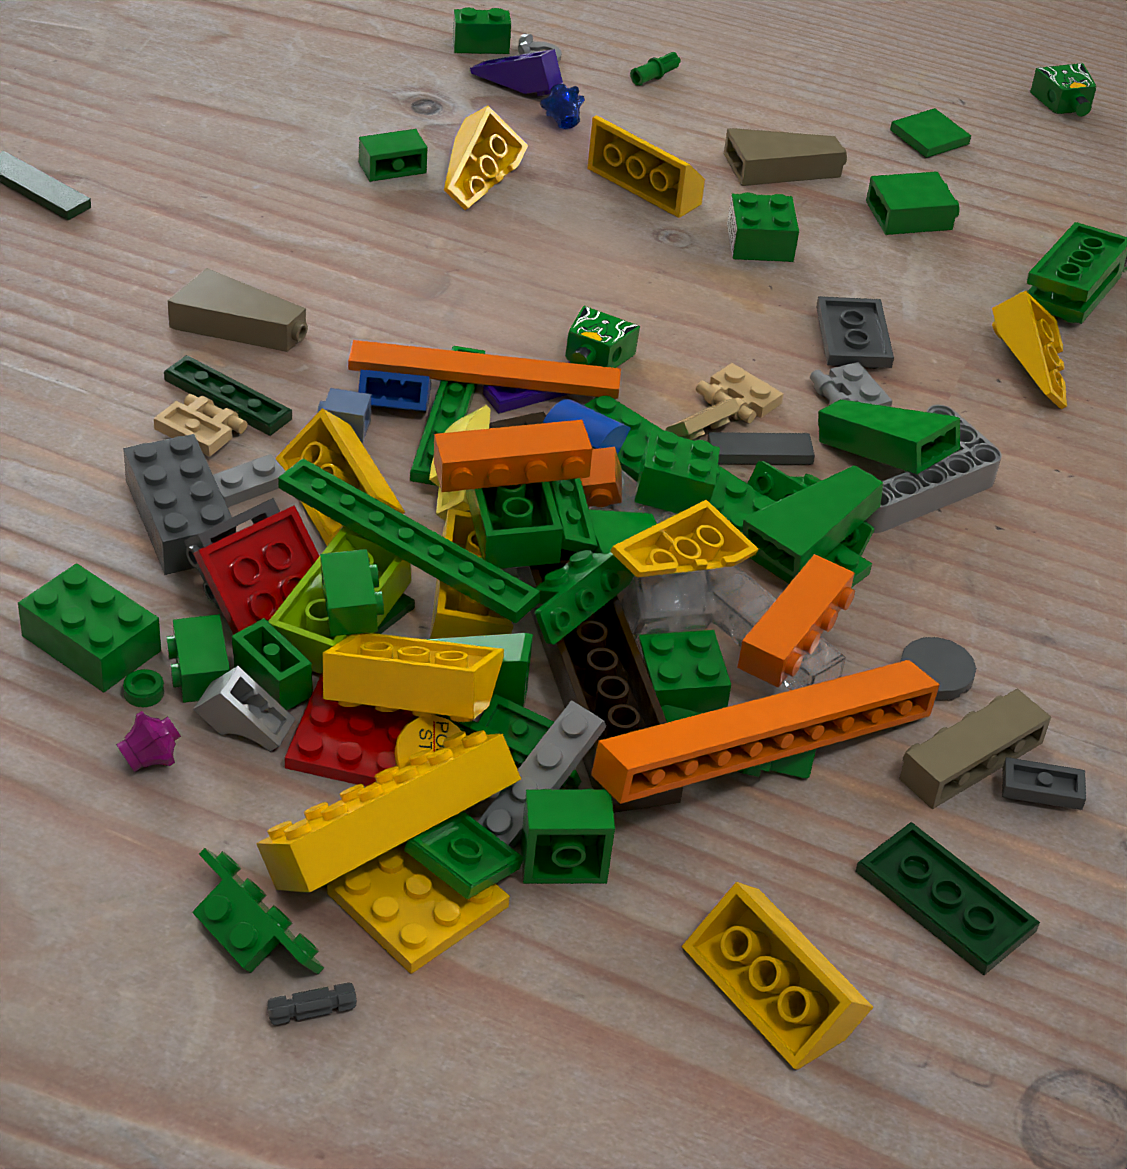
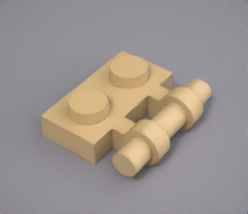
[696,363,784,424]
[154,394,247,457]

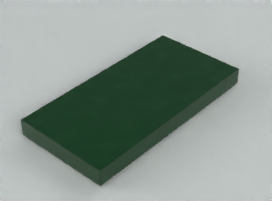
[855,822,1040,975]

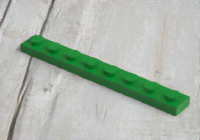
[278,458,540,624]

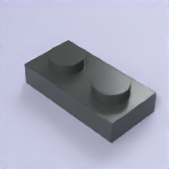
[1002,757,1086,810]

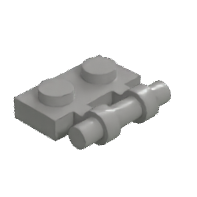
[810,362,892,407]

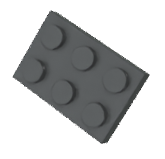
[816,296,894,369]

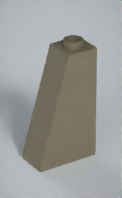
[724,128,847,186]
[168,268,308,352]

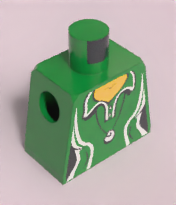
[1030,63,1096,117]
[565,306,640,368]

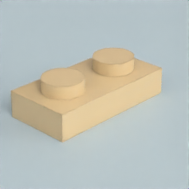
[666,398,740,440]

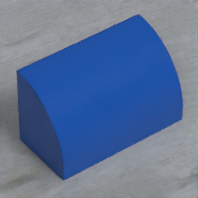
[358,369,431,412]
[543,399,631,455]

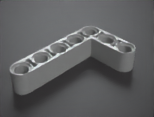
[865,404,1002,533]

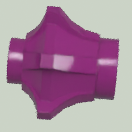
[116,711,181,772]

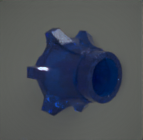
[540,84,585,129]

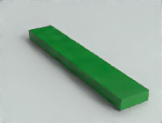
[410,346,485,486]

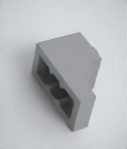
[193,666,295,752]

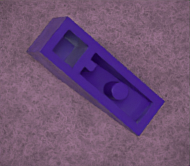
[470,49,563,96]

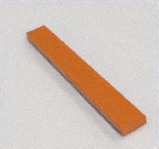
[348,340,621,399]

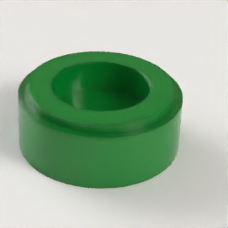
[123,669,164,708]

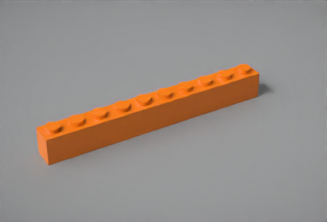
[591,660,940,804]

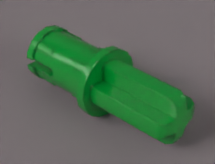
[630,52,681,86]

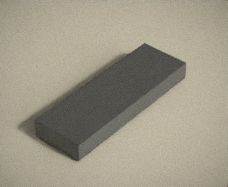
[707,432,815,465]

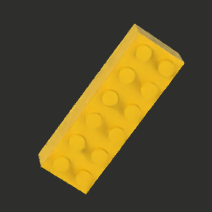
[256,730,521,892]

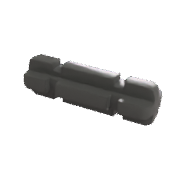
[267,982,357,1025]

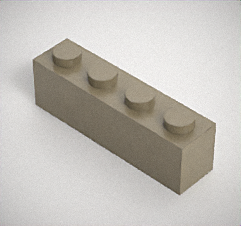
[899,688,1051,809]

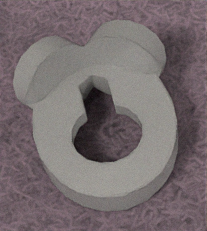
[518,34,562,62]

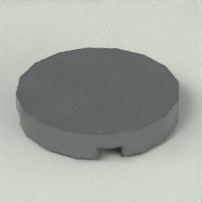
[900,637,977,700]

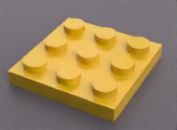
[327,841,510,974]

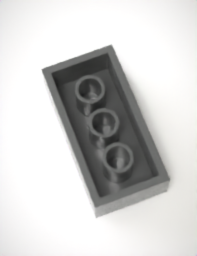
[123,434,236,575]

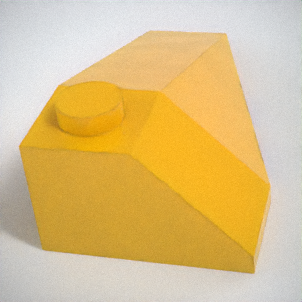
[444,105,528,210]
[992,290,1067,409]
[610,500,759,577]

